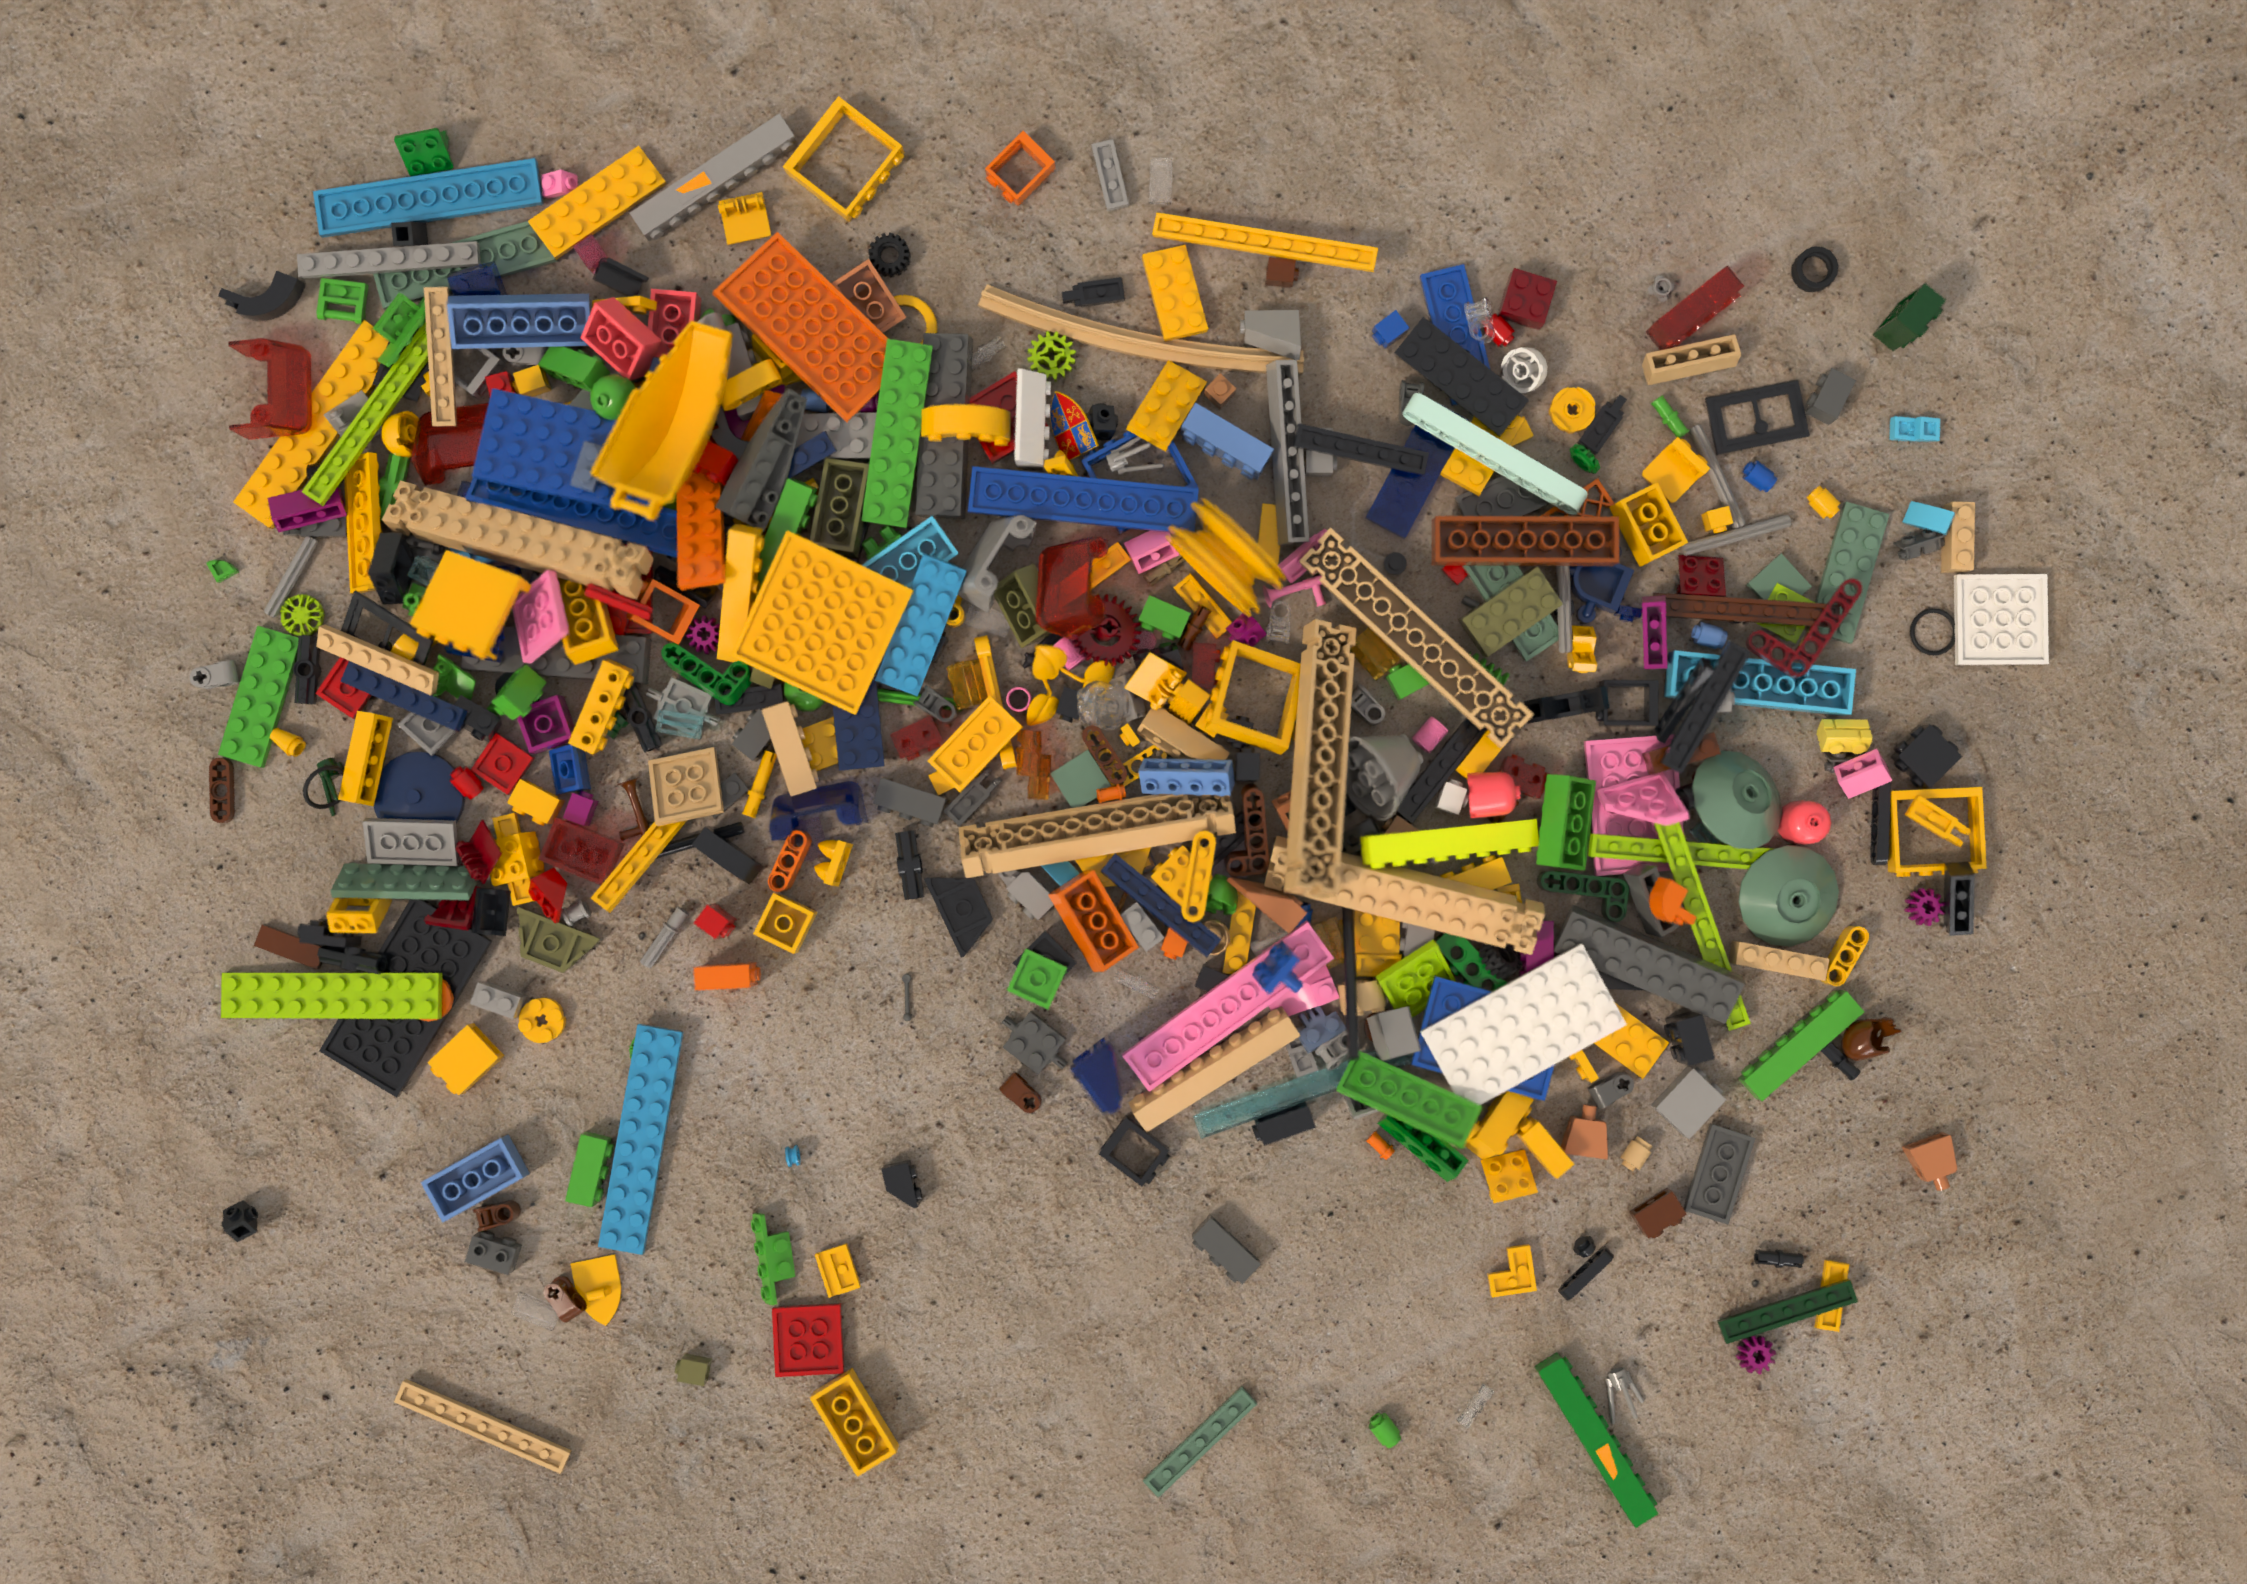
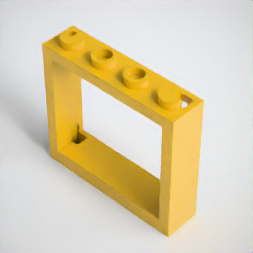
[783,96,904,222]
[1205,640,1301,755]
[1887,787,1987,877]

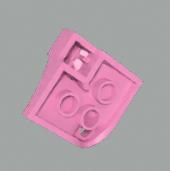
[1269,965,1340,1016]

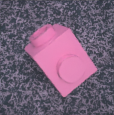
[542,170,578,199]

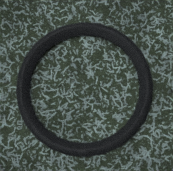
[1910,608,1955,656]
[303,765,344,809]

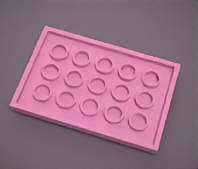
[1584,734,1684,876]

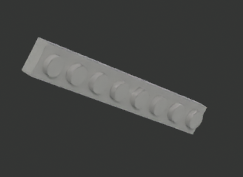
[297,241,481,279]

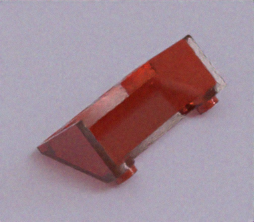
[411,403,489,485]

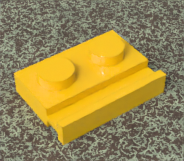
[815,1243,861,1298]

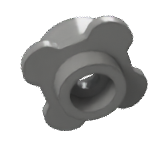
[1647,275,1675,302]

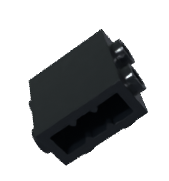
[1891,724,1963,789]

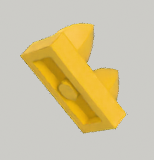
[1044,450,1079,477]
[814,840,853,887]

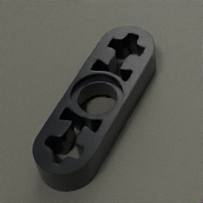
[1558,1246,1614,1301]

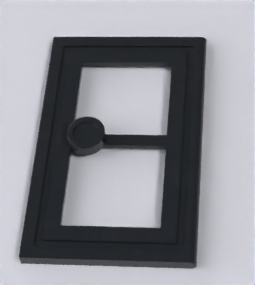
[1705,380,1810,455]
[341,590,434,666]

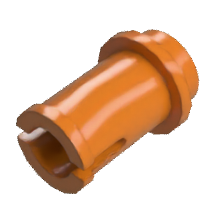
[1096,784,1126,804]
[1366,1131,1395,1160]

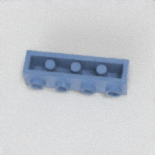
[1138,758,1235,796]

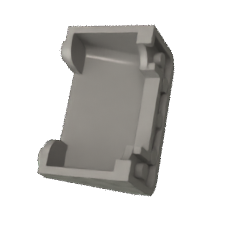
[958,515,1037,613]

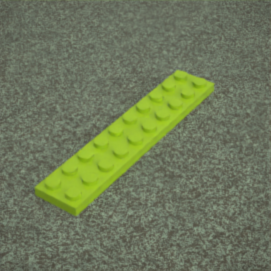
[221,972,442,1019]

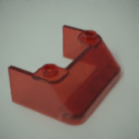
[228,338,312,440]

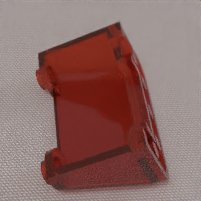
[1036,536,1108,640]

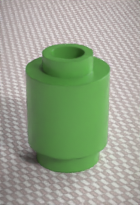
[1369,1413,1401,1448]

